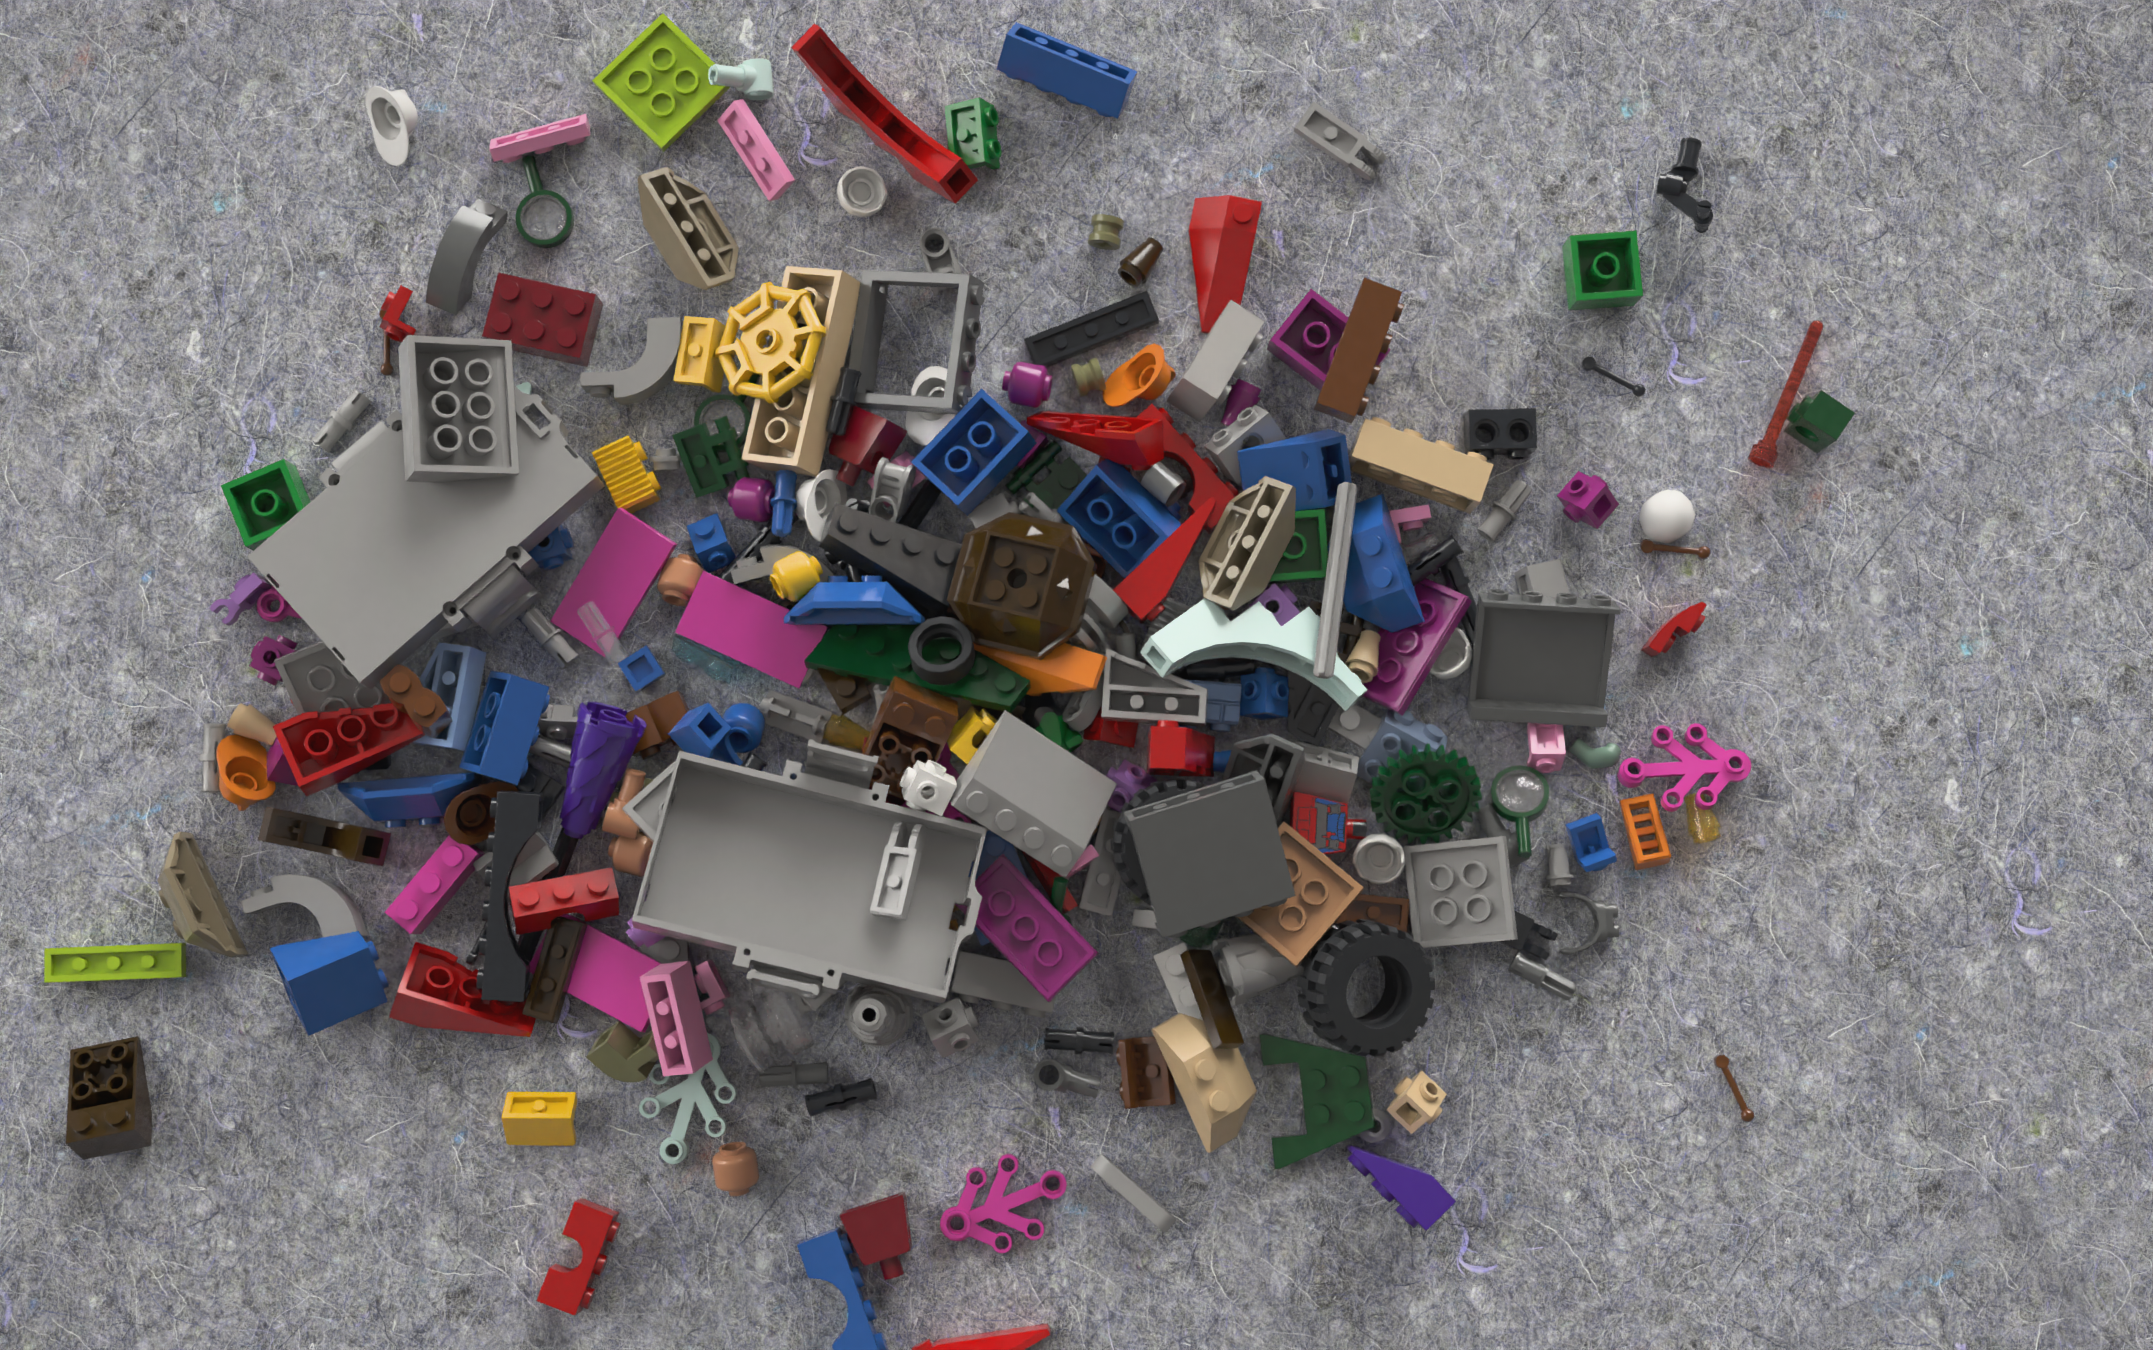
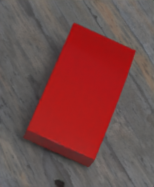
[1641,601,1707,657]

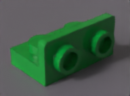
[945,97,1002,170]

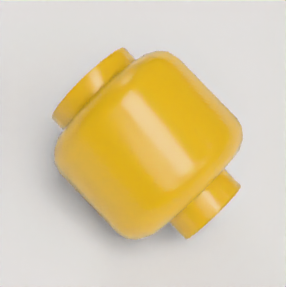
[769,551,823,602]

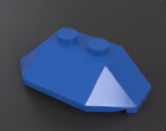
[1327,494,1425,633]
[784,576,925,625]
[337,772,482,828]

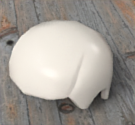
[837,166,887,217]
[1639,489,1696,544]
[1429,627,1473,680]
[1353,833,1405,884]

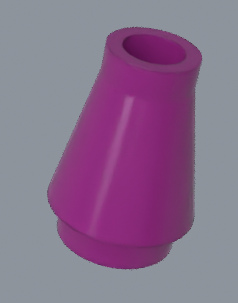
[1221,379,1261,426]

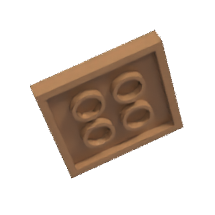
[1237,822,1364,968]

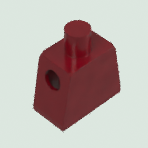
[828,406,908,487]
[839,1191,912,1280]

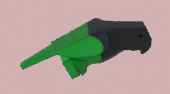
[1024,692,1084,753]

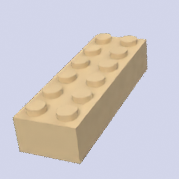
[741,266,860,476]

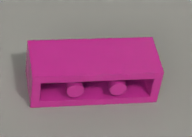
[385,836,485,934]

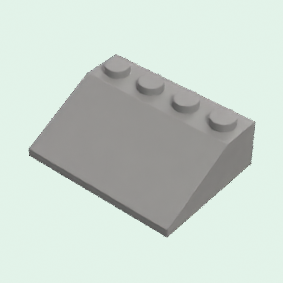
[398,335,519,482]
[950,710,1117,878]

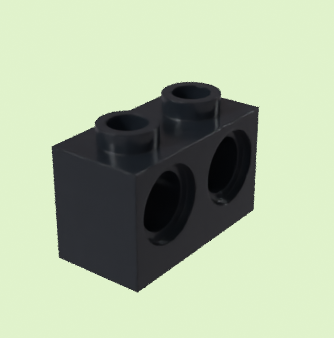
[1463,408,1537,460]

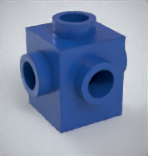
[528,525,574,570]
[1240,668,1289,720]

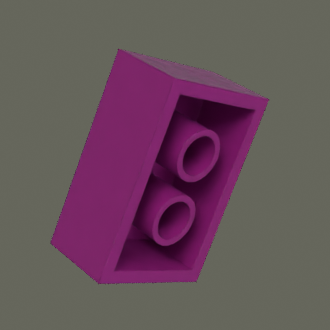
[1267,289,1391,391]

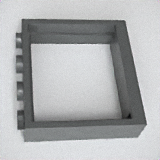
[849,270,985,414]

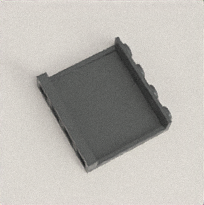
[1466,589,1621,727]
[1124,771,1296,938]

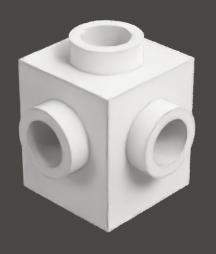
[900,760,957,816]

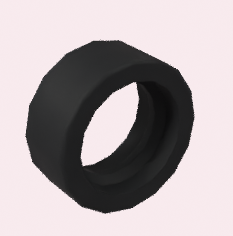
[908,616,976,685]

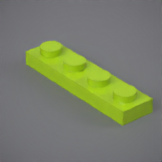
[44,943,186,983]

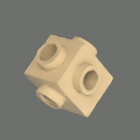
[1386,1070,1447,1134]

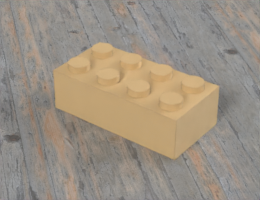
[1349,417,1494,514]

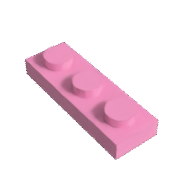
[717,99,795,201]
[489,114,590,163]

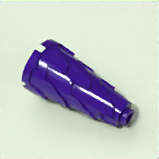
[559,701,647,839]

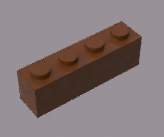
[1314,278,1405,424]

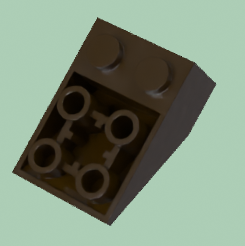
[66,1036,152,1160]

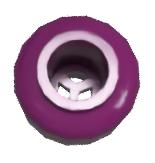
[1002,362,1053,408]
[728,477,775,522]

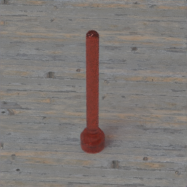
[1748,320,1823,468]

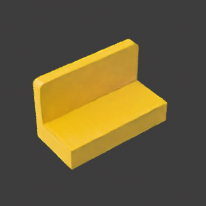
[673,316,725,393]
[501,1092,578,1146]

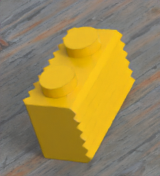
[592,435,662,514]

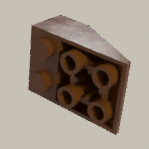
[862,676,958,801]

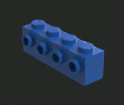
[996,22,1138,119]

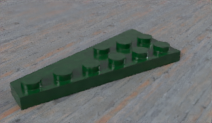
[804,625,1031,713]

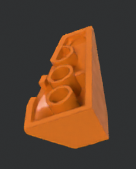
[973,642,1107,696]

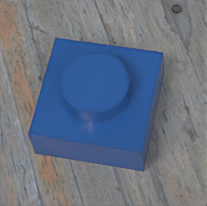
[618,645,666,693]

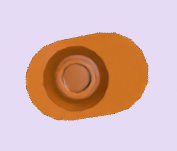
[1102,344,1176,407]
[216,734,276,811]

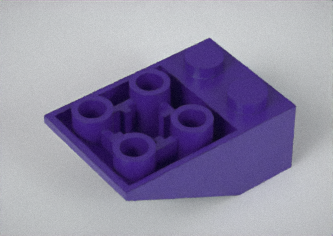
[1345,1144,1456,1231]

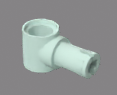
[708,58,774,100]

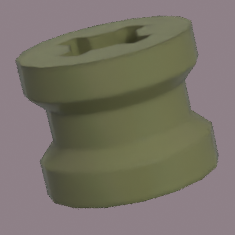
[1088,214,1124,250]
[1071,358,1106,397]

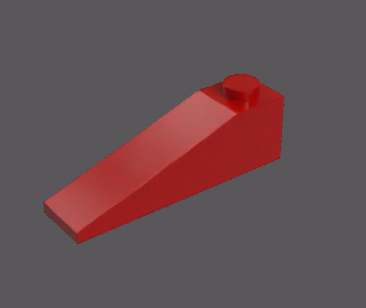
[1188,195,1262,334]
[1027,411,1164,471]
[1113,496,1216,624]
[273,703,425,797]
[389,942,536,1037]
[911,1323,1051,1350]

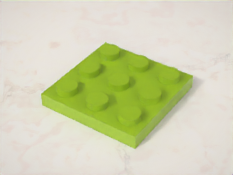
[592,13,731,152]

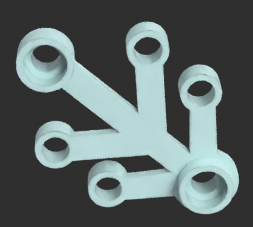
[639,1033,737,1164]

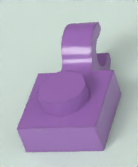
[210,572,272,626]

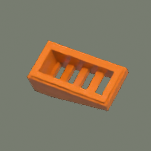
[1619,793,1671,870]

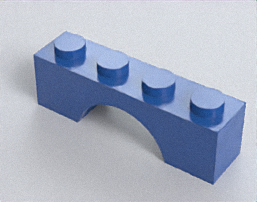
[668,703,743,766]
[797,1227,888,1350]

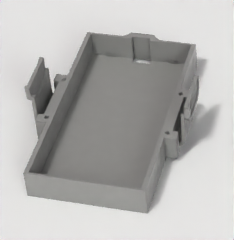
[247,385,605,689]
[632,739,987,1004]

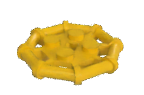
[715,282,826,404]

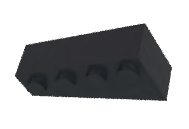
[819,503,962,617]

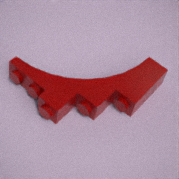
[791,24,978,204]

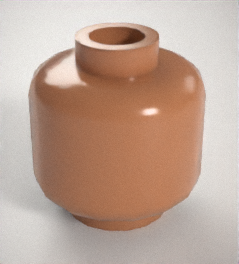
[657,554,704,606]
[608,831,653,877]
[712,1142,760,1196]

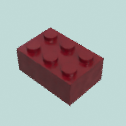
[482,272,603,367]

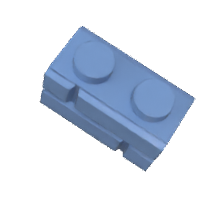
[1178,679,1241,732]

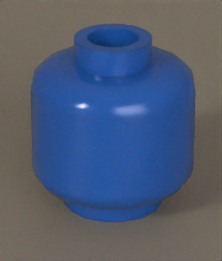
[722,703,765,753]

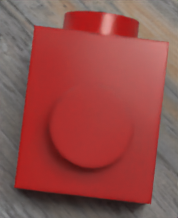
[379,285,416,342]
[1083,707,1138,748]

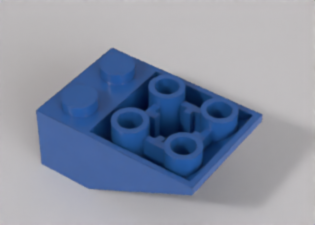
[1237,429,1352,511]

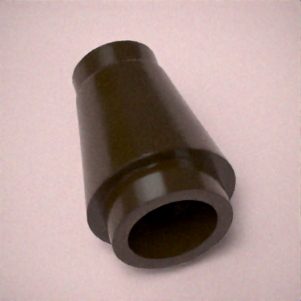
[1118,237,1164,287]

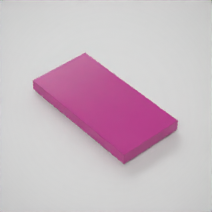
[550,508,677,658]
[675,571,828,689]
[530,913,663,1033]

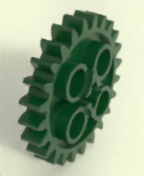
[1369,743,1482,845]

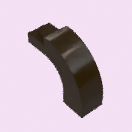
[258,806,391,866]

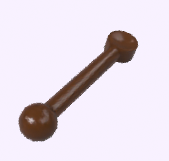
[379,309,394,376]
[1640,539,1710,559]
[1714,1055,1754,1122]

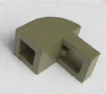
[586,1021,659,1083]

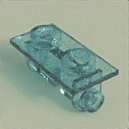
[672,633,741,684]

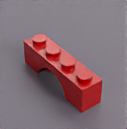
[1137,404,1240,534]

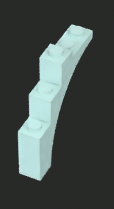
[1140,598,1367,711]

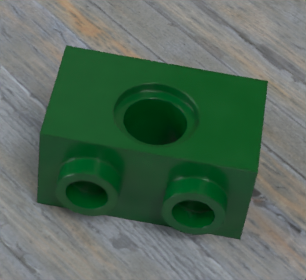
[1784,390,1855,453]

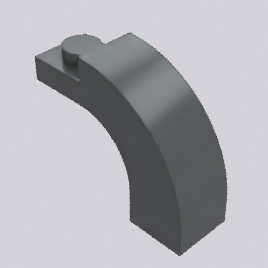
[426,199,508,315]

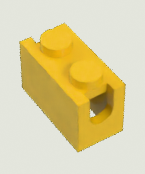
[947,706,998,764]

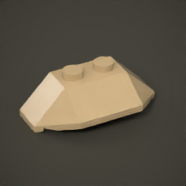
[1151,1013,1257,1153]

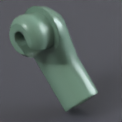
[1568,737,1621,769]

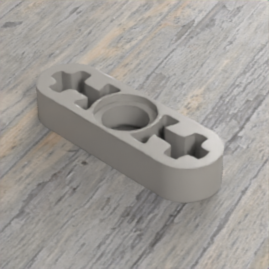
[1090,1153,1177,1233]

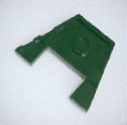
[1260,1033,1375,1169]

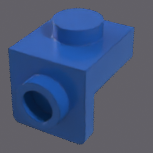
[686,513,736,573]
[1565,813,1617,872]

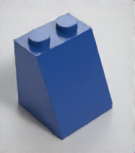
[270,931,389,1036]

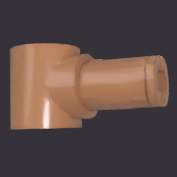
[602,768,646,840]

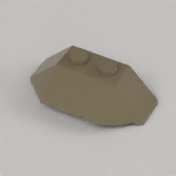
[637,167,739,290]
[1198,476,1296,611]
[157,831,248,958]

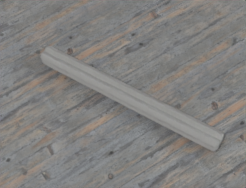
[1313,482,1358,679]

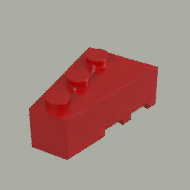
[1147,720,1215,777]

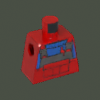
[1289,792,1367,855]

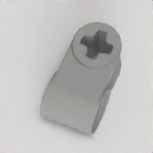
[919,228,962,296]
[869,457,916,522]

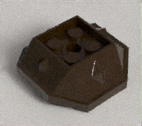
[947,512,1097,660]

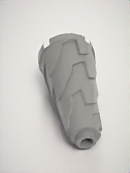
[1212,925,1338,1006]
[844,984,913,1046]

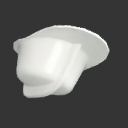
[365,86,418,166]
[905,366,956,446]
[796,469,847,542]

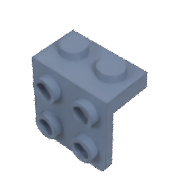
[1357,708,1448,784]

